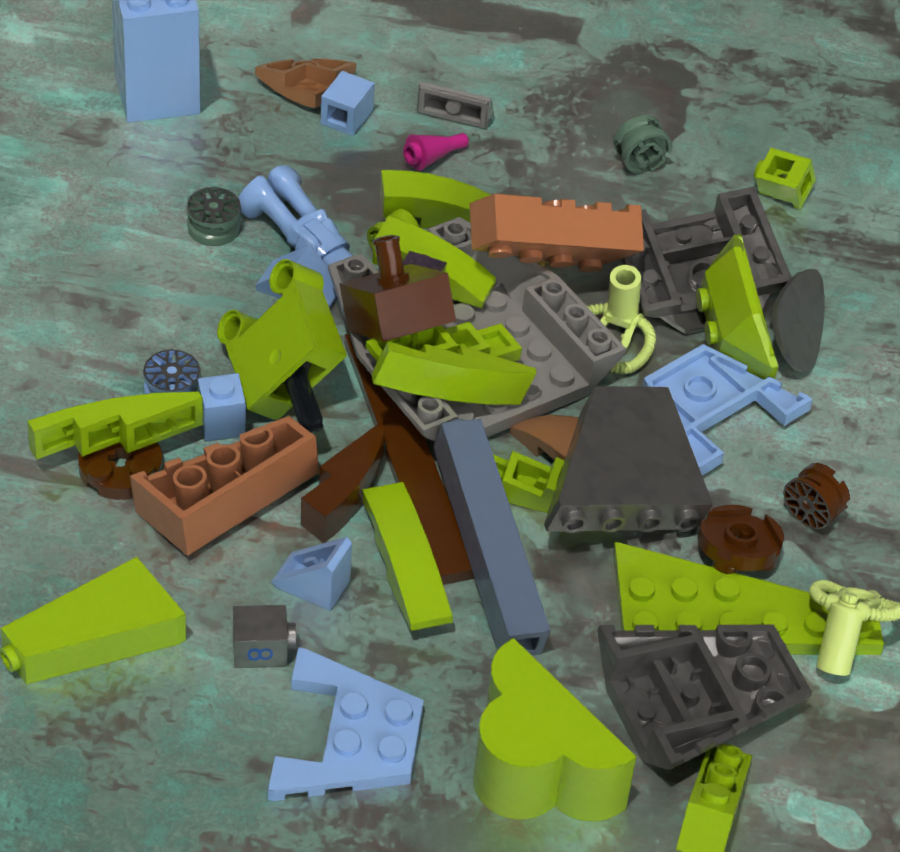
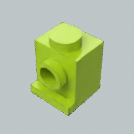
[754,148,816,210]

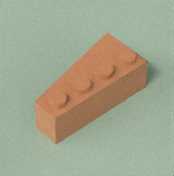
[470,194,644,272]
[130,416,319,556]

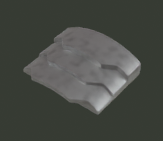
[618,186,792,334]

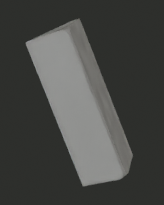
[417,81,494,129]

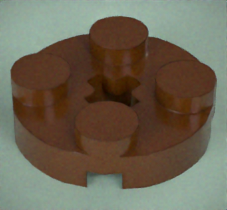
[78,442,163,500]
[698,505,784,574]

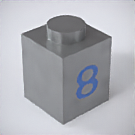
[233,605,296,668]

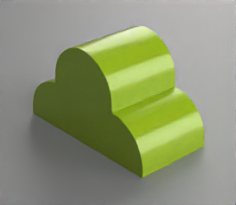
[473,638,636,822]

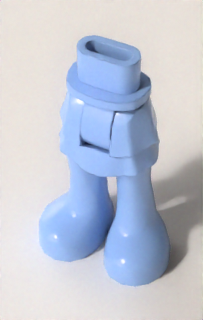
[238,165,353,266]

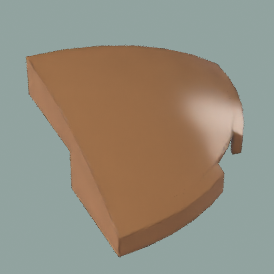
[255,58,356,109]
[509,414,579,460]

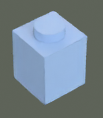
[320,71,375,136]
[198,373,246,441]

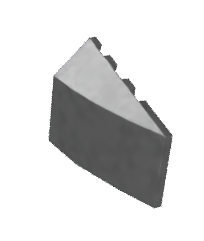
[598,625,812,770]

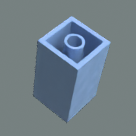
[112,0,200,123]

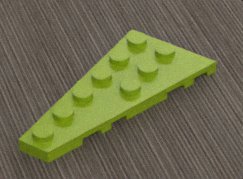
[613,542,884,655]

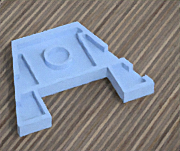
[642,344,813,476]
[268,647,424,801]

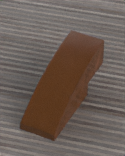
[300,423,385,543]

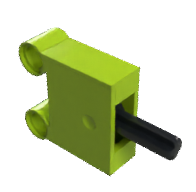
[217,259,347,433]

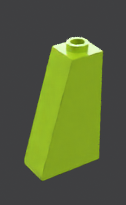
[0,557,186,684]

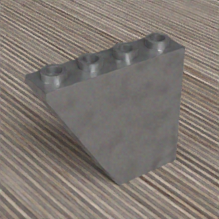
[544,386,713,533]

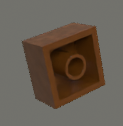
[339,235,456,342]

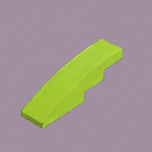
[365,321,522,362]
[372,341,537,405]
[27,391,203,460]
[493,451,565,513]
[362,482,453,631]

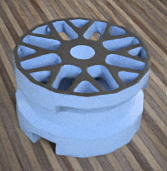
[143,349,201,394]

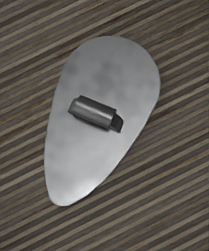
[770,269,825,372]

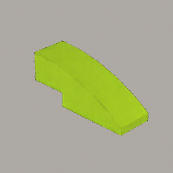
[380,170,491,229]
[372,216,496,308]

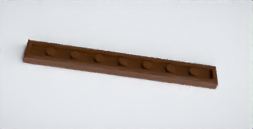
[344,334,474,585]

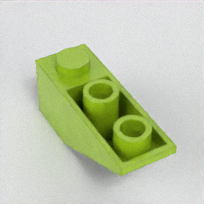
[676,744,753,852]

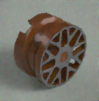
[783,463,850,530]

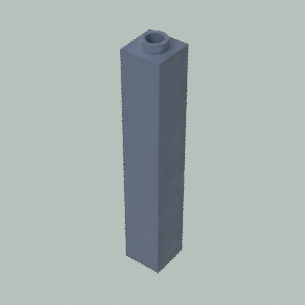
[434,419,550,655]

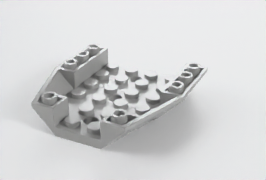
[328,217,626,441]

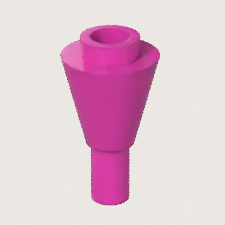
[403,133,469,171]

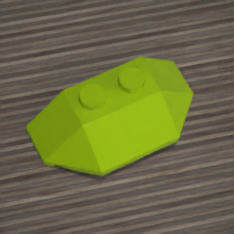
[696,234,779,380]

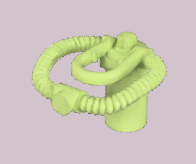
[587,265,656,375]
[809,580,900,676]

